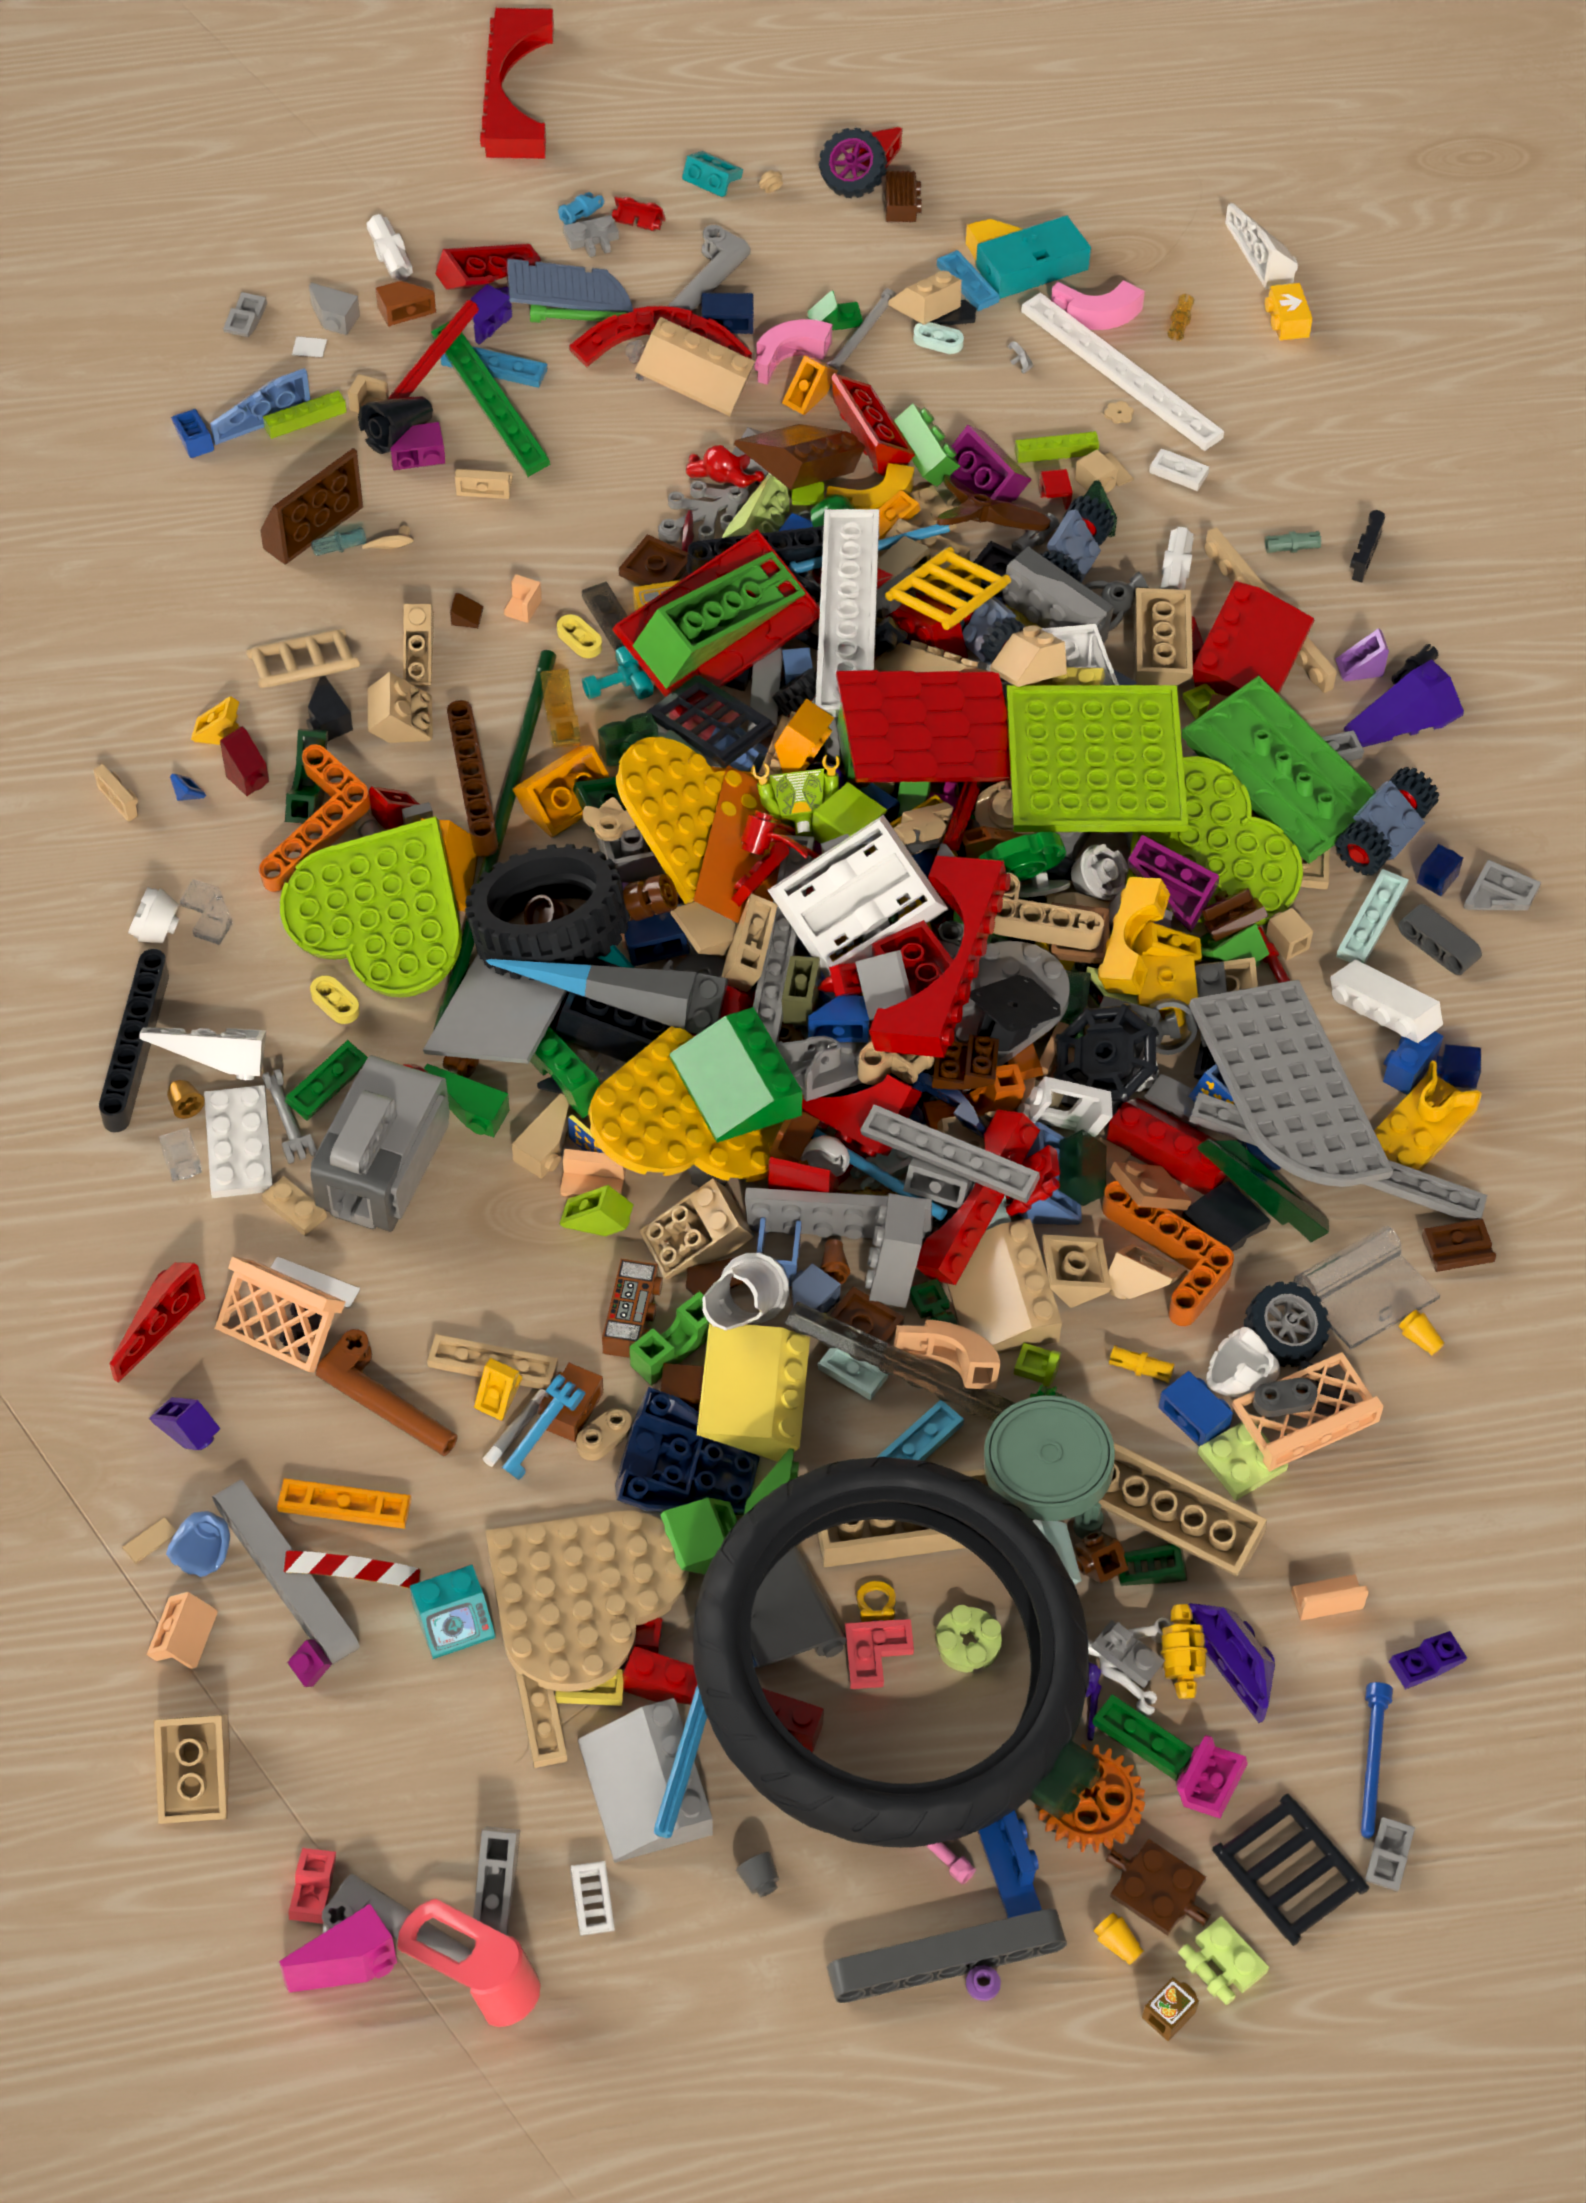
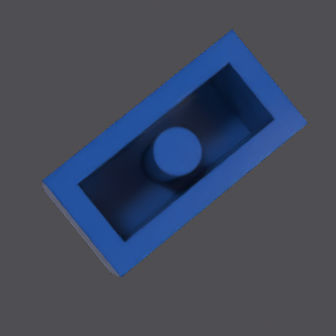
[1158,1371,1233,1447]

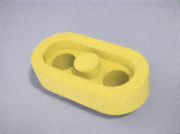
[557,614,602,658]
[310,976,360,1024]

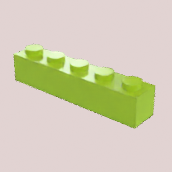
[263,390,347,439]
[1014,431,1100,463]

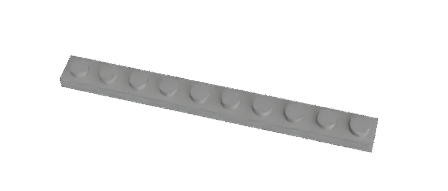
[753,835,815,1045]
[1189,1092,1487,1221]

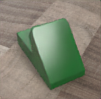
[807,290,863,331]

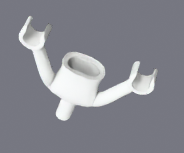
[1088,1617,1171,1717]

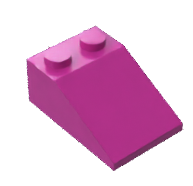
[279,1904,397,1993]

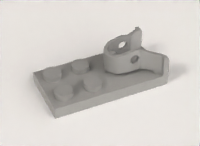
[776,1032,872,1101]

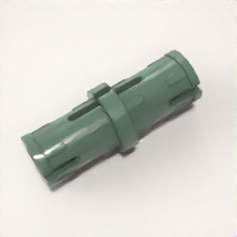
[1265,531,1321,553]

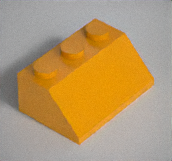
[512,745,610,837]
[421,818,478,912]

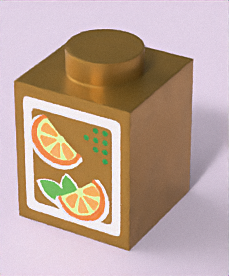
[1142,1977,1199,2042]

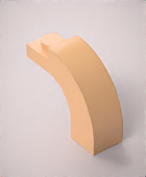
[893,1320,1001,1389]

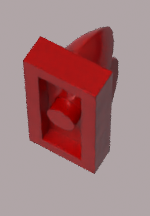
[817,963,863,996]

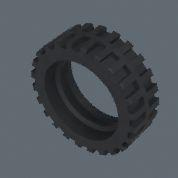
[465,844,630,980]

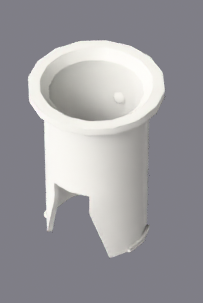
[702,1253,789,1330]

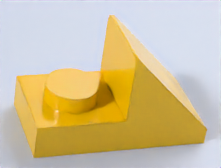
[191,696,239,745]
[474,1358,522,1421]

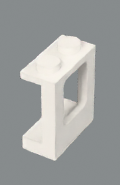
[1017,1076,1113,1148]

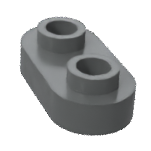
[1253,1378,1317,1417]

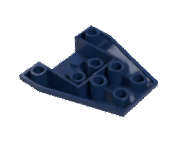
[615,1387,760,1515]

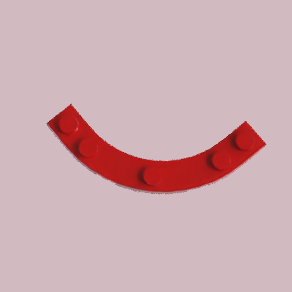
[569,306,752,368]

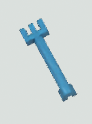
[502,1374,585,1480]

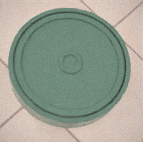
[984,1396,1115,1521]

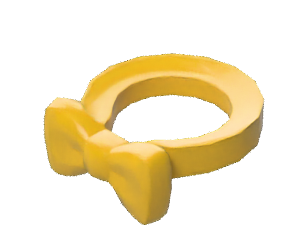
[857,1581,896,1622]

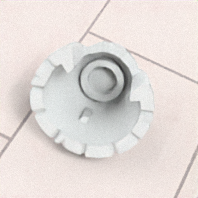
[1206,1327,1280,1398]

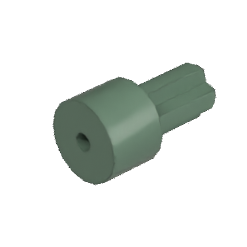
[1073,1503,1104,1539]

